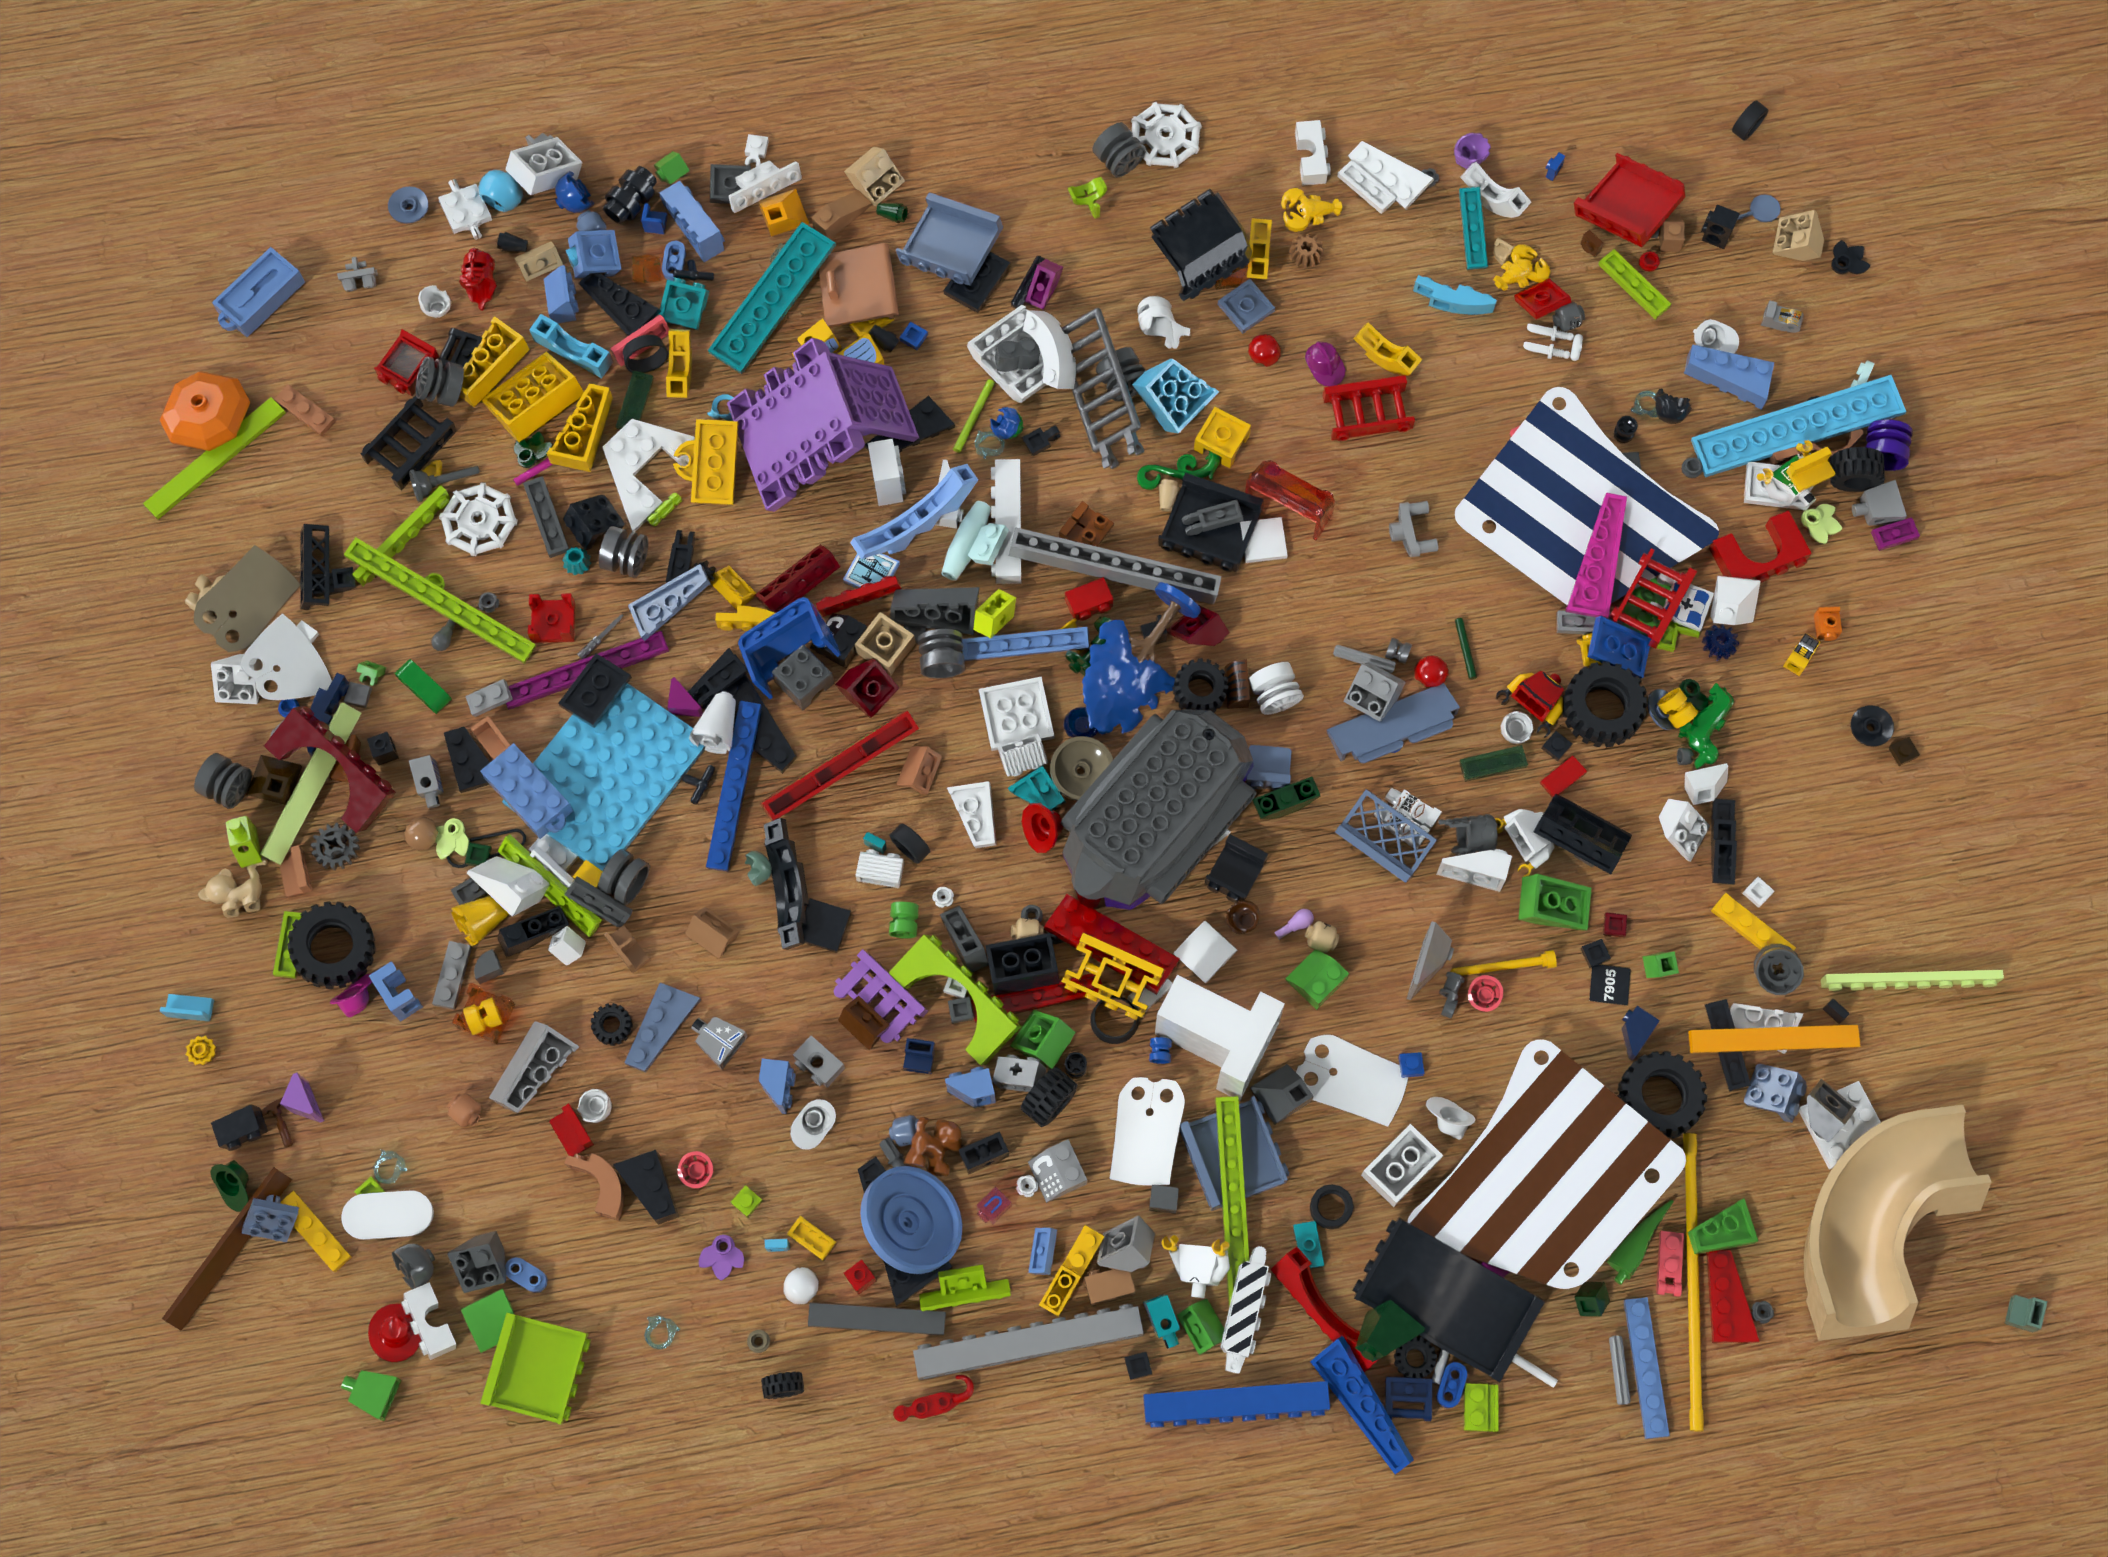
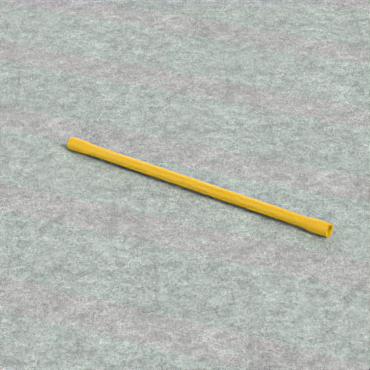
[1683,1133,1704,1432]

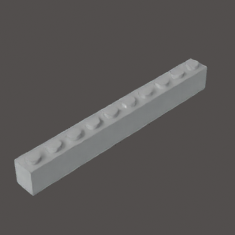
[1008,527,1222,605]
[913,1304,1143,1380]

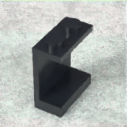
[1204,834,1268,903]

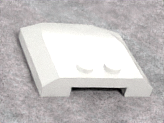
[967,305,1076,403]

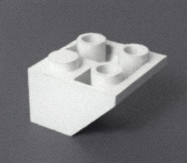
[211,654,262,704]
[1659,799,1710,862]

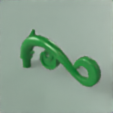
[1137,450,1221,490]

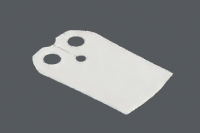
[1296,1035,1408,1127]
[1110,1077,1185,1185]

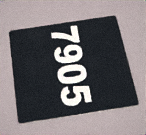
[1589,965,1631,1006]

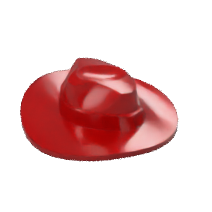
[368,1304,422,1362]

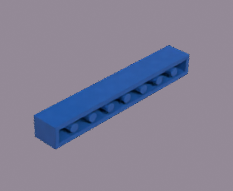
[1143,1381,1330,1428]

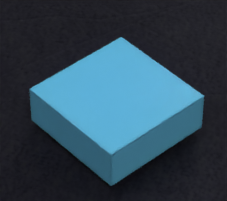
[765,1239,789,1252]

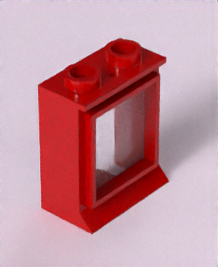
[374,329,440,396]

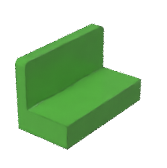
[1177,1299,1224,1355]

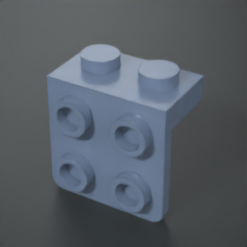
[1246,745,1291,791]
[1744,1064,1807,1123]

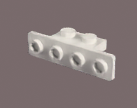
[729,160,802,213]

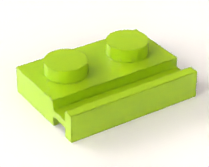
[1464,1383,1499,1432]

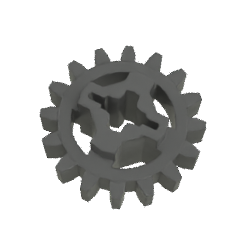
[311,823,360,871]

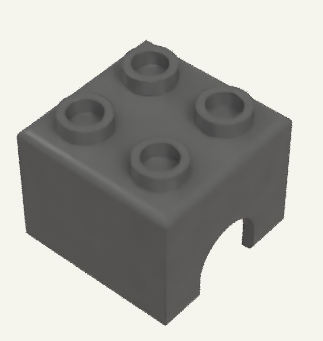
[772,644,834,711]

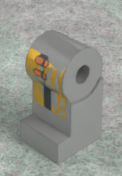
[1761,300,1804,333]

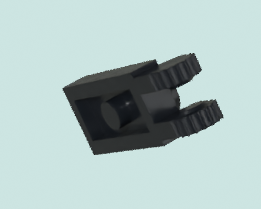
[666,530,695,583]
[689,654,749,706]

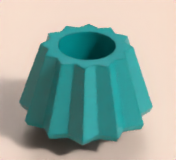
[562,547,592,576]

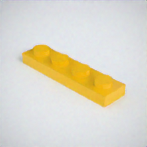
[1711,893,1796,966]
[280,1191,352,1273]

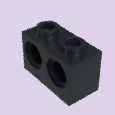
[1701,204,1740,249]

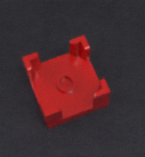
[528,593,575,643]

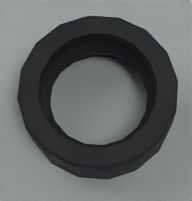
[1732,100,1768,141]
[890,823,930,864]
[1310,1184,1354,1229]

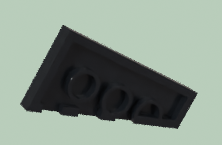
[578,273,661,336]
[865,396,955,453]

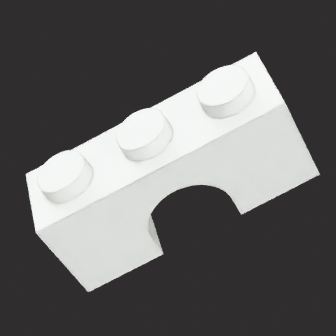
[1295,120,1330,186]
[401,1282,456,1360]

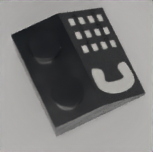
[810,613,867,668]

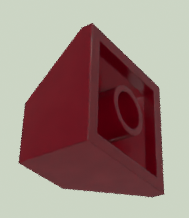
[1166,605,1230,646]
[835,658,899,718]

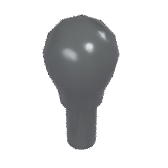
[431,619,456,651]

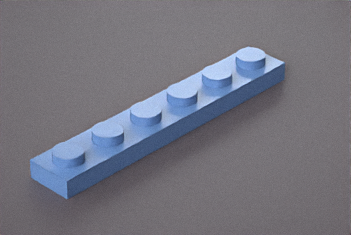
[962,627,1090,661]
[1623,1297,1670,1439]

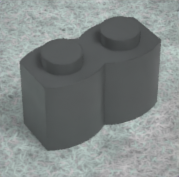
[995,339,1040,372]

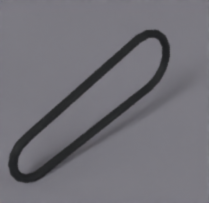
[447,829,526,868]

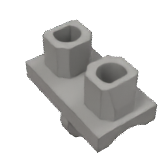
[337,257,378,292]

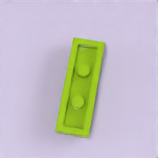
[273,911,301,979]

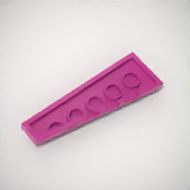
[1566,493,1627,619]

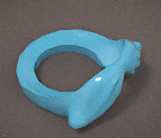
[707,394,734,421]

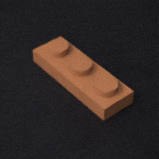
[274,384,336,436]

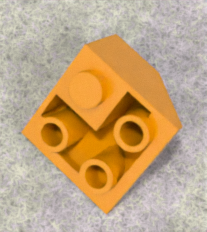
[758,189,809,237]

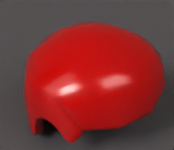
[1248,334,1281,367]
[1414,655,1449,687]

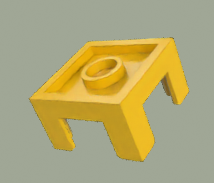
[1194,407,1251,468]

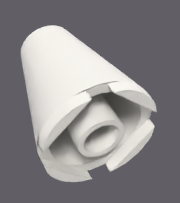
[689,692,736,754]

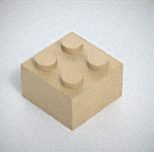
[855,612,916,676]

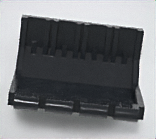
[1150,189,1252,301]

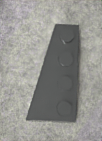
[890,587,979,635]

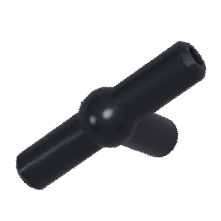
[673,260,714,281]
[682,765,716,805]

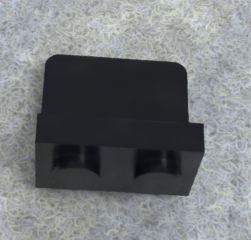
[563,494,625,550]

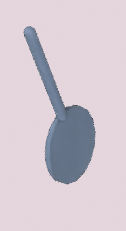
[1737,194,1781,222]

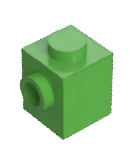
[654,151,690,184]
[1642,951,1679,978]

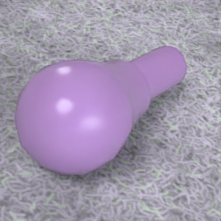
[1274,909,1314,939]

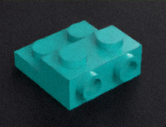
[659,277,710,330]

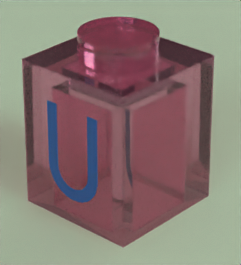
[976,1186,1012,1225]

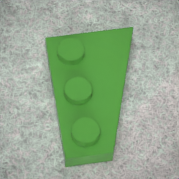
[1688,1198,1758,1254]

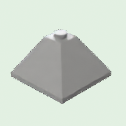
[1406,921,1454,1000]

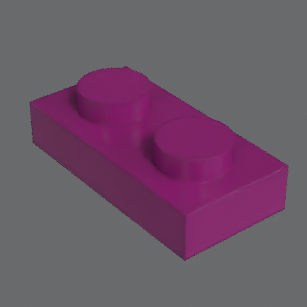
[1871,517,1920,551]

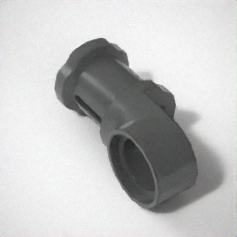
[1439,972,1465,1019]

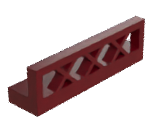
[755,544,840,613]

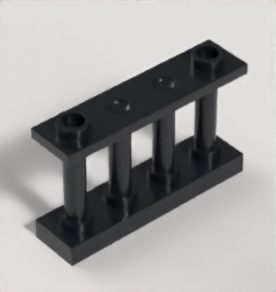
[360,395,457,491]

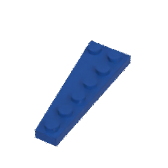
[1310,1335,1414,1474]

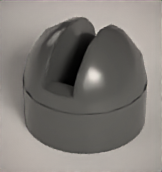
[1677,748,1694,765]

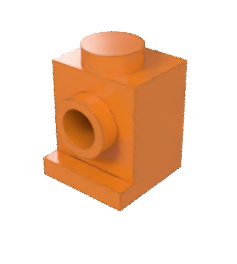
[1814,606,1842,641]

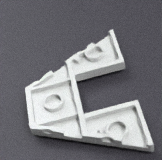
[603,419,695,532]

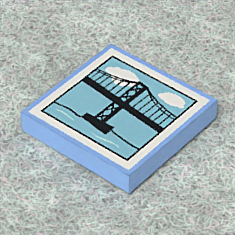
[843,553,900,599]

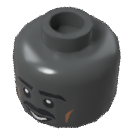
[1552,302,1585,332]

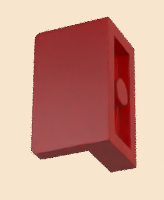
[549,1103,594,1157]

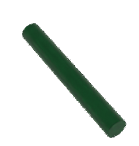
[1455,618,1477,680]

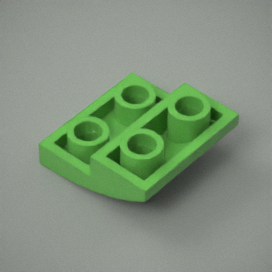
[461,1288,514,1353]

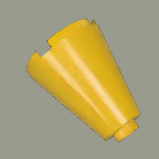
[451,896,510,946]

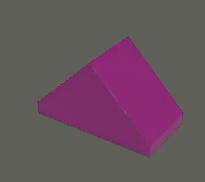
[668,677,703,717]

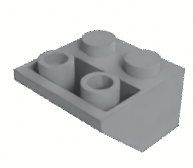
[1343,662,1406,721]

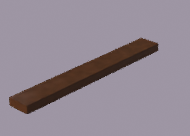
[162,1167,292,1331]

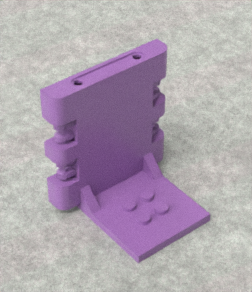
[727,338,919,512]

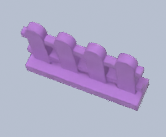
[834,949,929,1043]

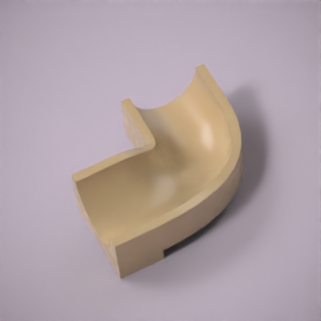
[1803,1105,1991,1341]

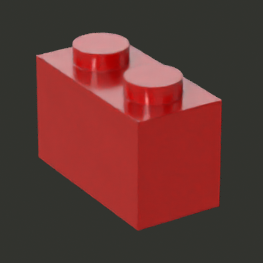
[1065,577,1114,621]

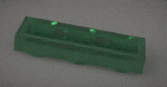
[616,370,654,430]
[1459,745,1528,782]

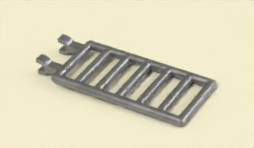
[1062,308,1144,469]

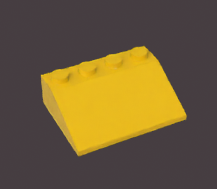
[481,351,584,442]

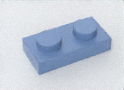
[1028,1228,1057,1275]

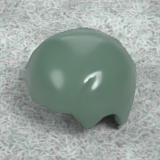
[745,851,772,886]

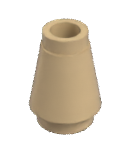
[1159,479,1179,512]

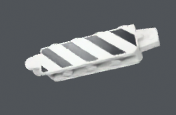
[1220,1246,1271,1374]

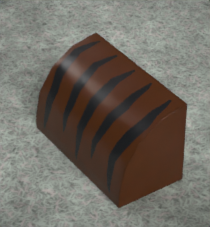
[1224,659,1250,709]

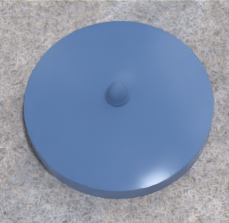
[860,1166,962,1274]

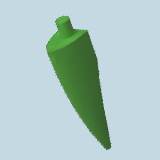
[1607,1200,1674,1285]

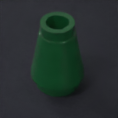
[876,203,908,223]

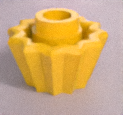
[185,1036,216,1065]

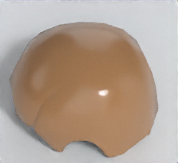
[404,817,438,851]

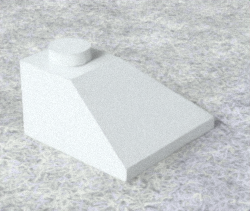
[1710,576,1761,625]

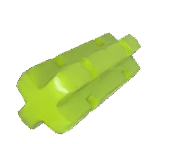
[647,493,682,526]

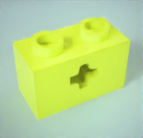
[973,589,1016,638]

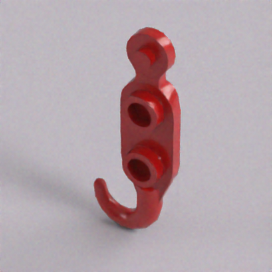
[893,1374,974,1422]

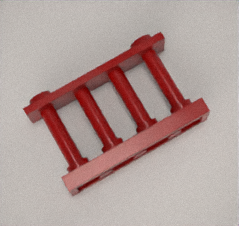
[1323,375,1415,441]
[1609,548,1697,649]

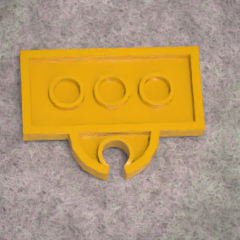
[673,419,739,505]

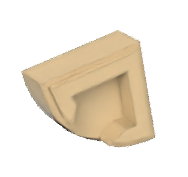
[1494,238,1514,265]

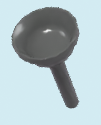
[409,466,480,502]

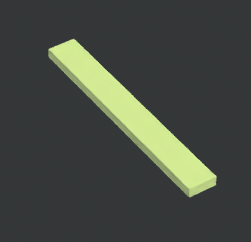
[260,703,361,865]

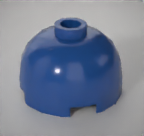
[555,171,594,213]

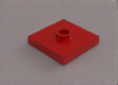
[1514,278,1572,320]

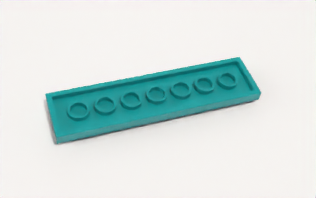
[708,222,836,374]

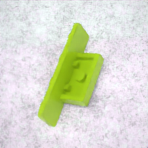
[919,1264,1011,1311]

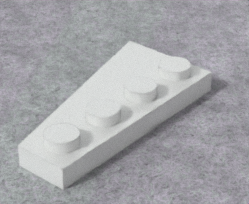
[1348,141,1434,210]

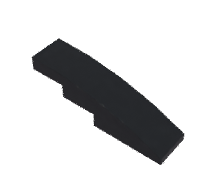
[1711,799,1737,885]

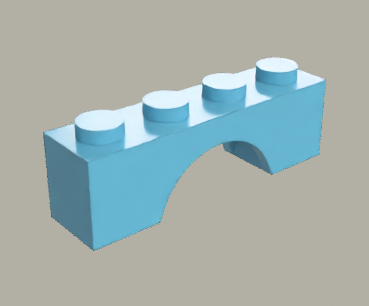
[529,314,613,379]

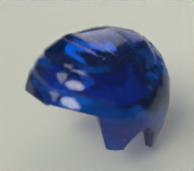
[1063,707,1098,738]

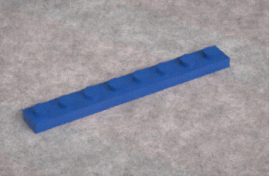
[706,701,762,872]

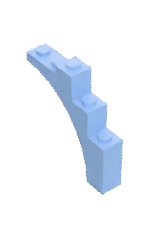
[850,464,978,559]

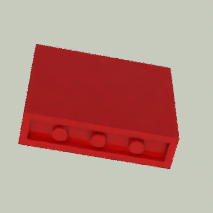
[1574,153,1685,247]

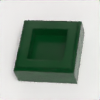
[464,842,492,867]

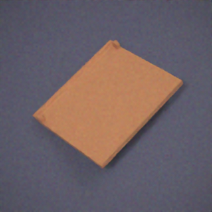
[818,243,899,328]

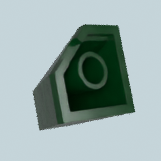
[1355,1300,1425,1362]

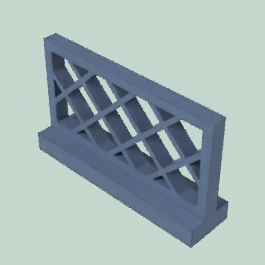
[1335,789,1438,883]

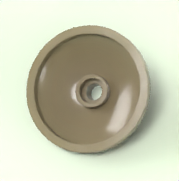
[1050,736,1113,800]

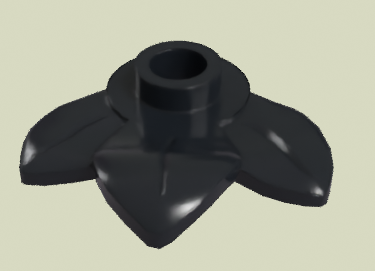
[1831,240,1870,275]

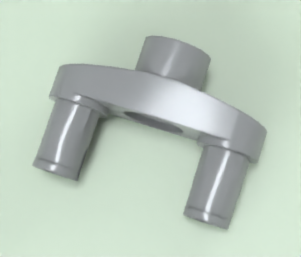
[1389,501,1438,558]

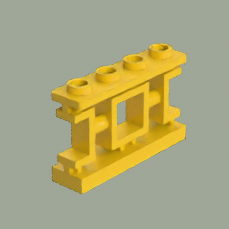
[1061,933,1165,1020]

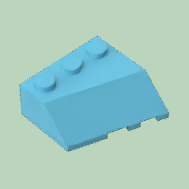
[1132,359,1219,434]

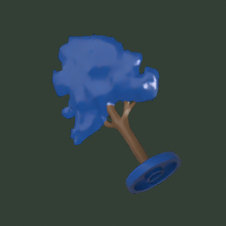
[1082,582,1201,735]

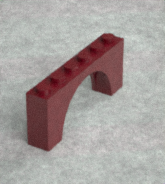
[264,706,396,833]

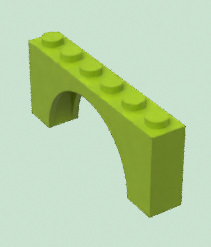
[889,934,1022,1065]

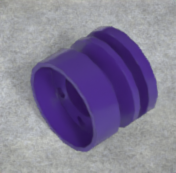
[1865,419,1913,471]

